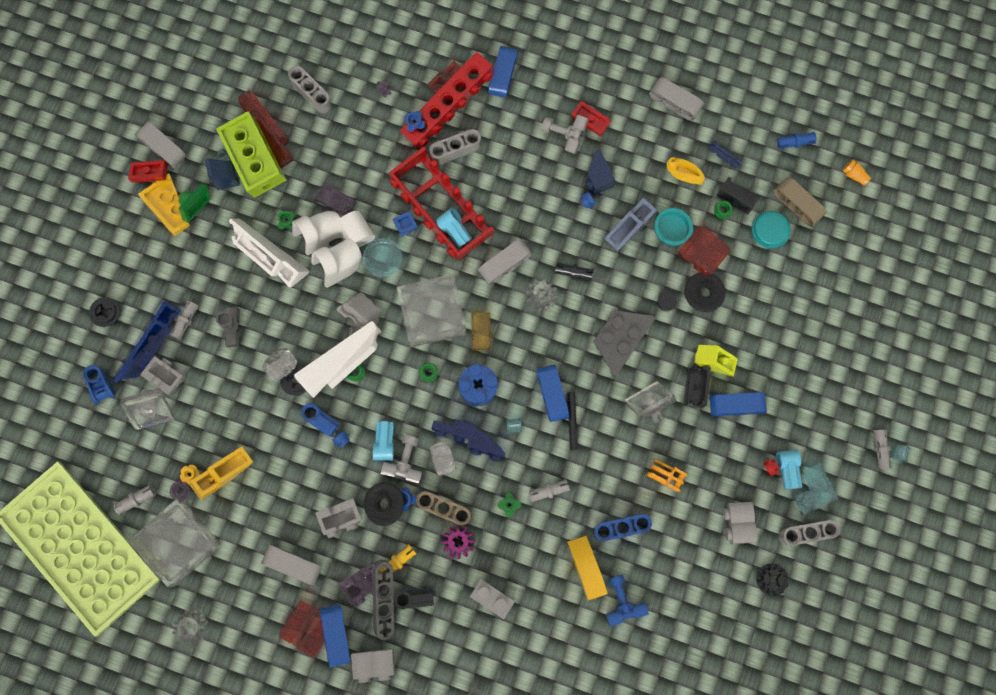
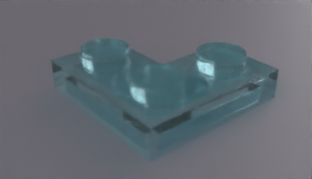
[793,463,838,515]

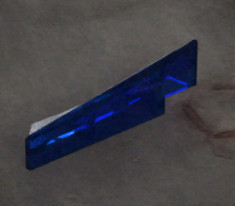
[112,298,181,383]

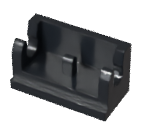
[717,177,761,215]
[684,365,711,408]

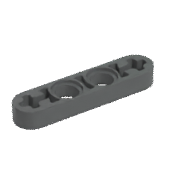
[372,560,394,640]

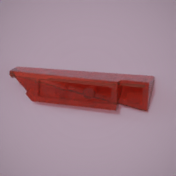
[238,90,293,169]

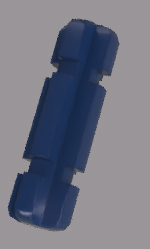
[709,141,742,169]

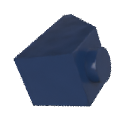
[585,149,616,196]
[205,158,240,190]

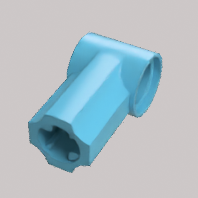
[436,208,472,248]
[373,421,394,461]
[776,450,802,490]

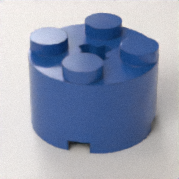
[459,364,498,407]

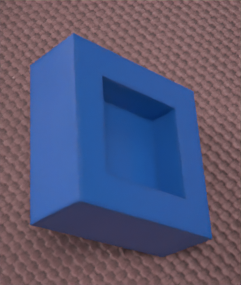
[393,211,418,237]

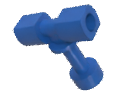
[606,574,649,627]

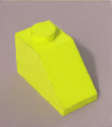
[694,345,738,377]

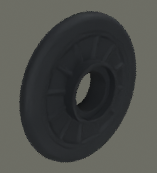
[684,272,726,312]
[364,482,404,526]

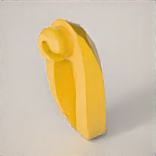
[666,157,705,185]

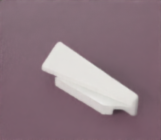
[229,219,310,287]
[294,321,381,398]

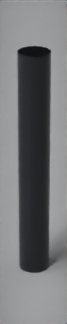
[567,392,578,450]

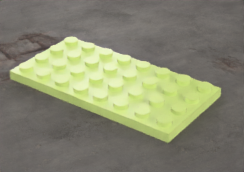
[0,461,161,637]

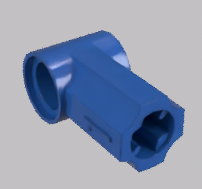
[301,404,340,437]

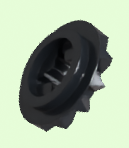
[89,297,121,328]
[280,365,307,396]
[756,564,789,596]

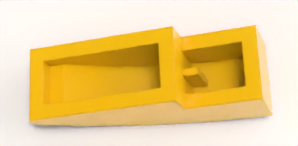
[190,447,253,501]
[567,536,608,600]

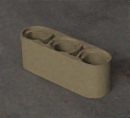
[774,177,826,227]
[416,491,471,526]

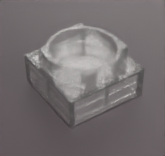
[397,275,467,347]
[129,499,221,587]

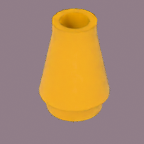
[842,159,871,186]

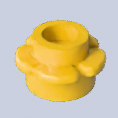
[180,465,200,484]

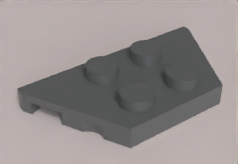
[593,310,656,377]

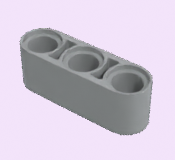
[288,66,332,113]
[649,78,704,121]
[135,121,186,169]
[430,129,481,165]
[478,239,533,285]
[778,520,840,546]
[261,544,322,586]

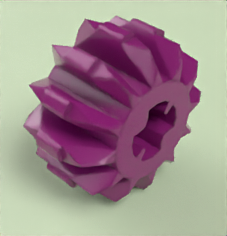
[441,525,475,559]

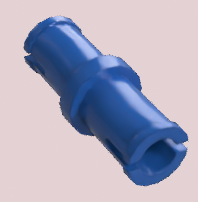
[777,132,817,149]

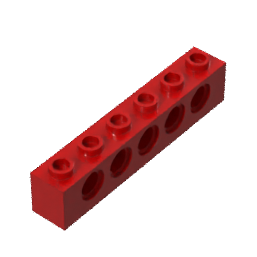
[400,52,494,150]

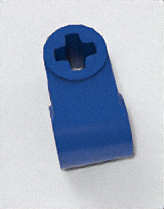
[83,365,116,405]

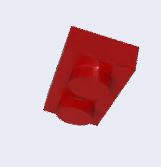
[571,101,612,137]
[128,160,168,183]

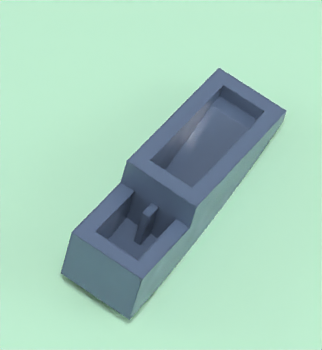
[604,198,658,251]

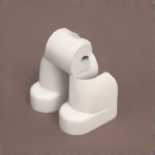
[292,211,375,288]

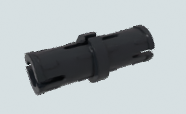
[555,262,594,281]

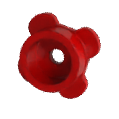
[763,458,780,477]

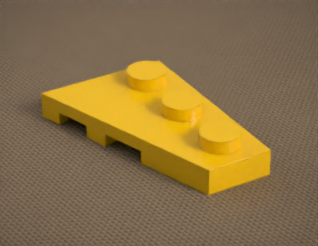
[138,173,190,237]

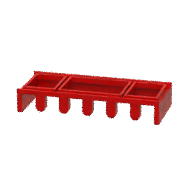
[389,147,494,261]

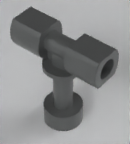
[216,307,240,348]

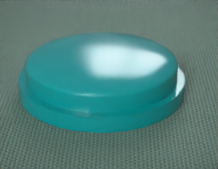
[654,208,693,246]
[751,211,791,249]

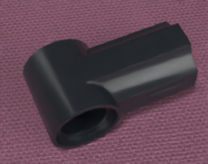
[394,588,434,610]

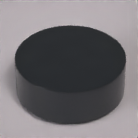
[657,292,677,312]

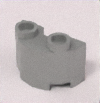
[336,293,381,329]
[140,356,187,396]
[315,498,362,539]

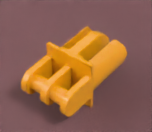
[646,458,688,492]

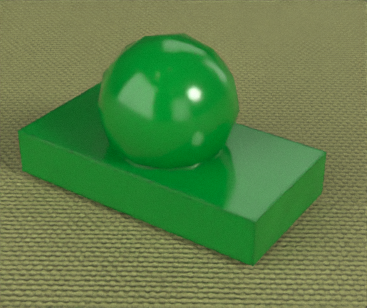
[178,184,211,223]

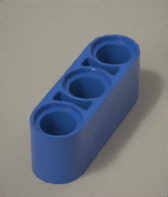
[488,46,518,98]
[536,364,569,422]
[709,392,767,416]
[593,515,652,541]
[319,604,350,668]

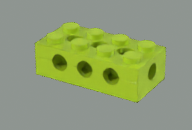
[216,111,287,198]

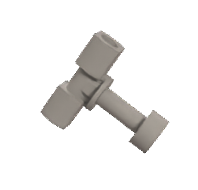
[542,115,589,155]
[381,435,422,484]

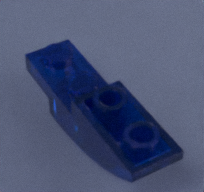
[431,419,506,462]

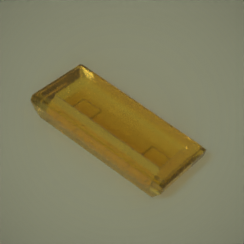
[471,312,491,350]

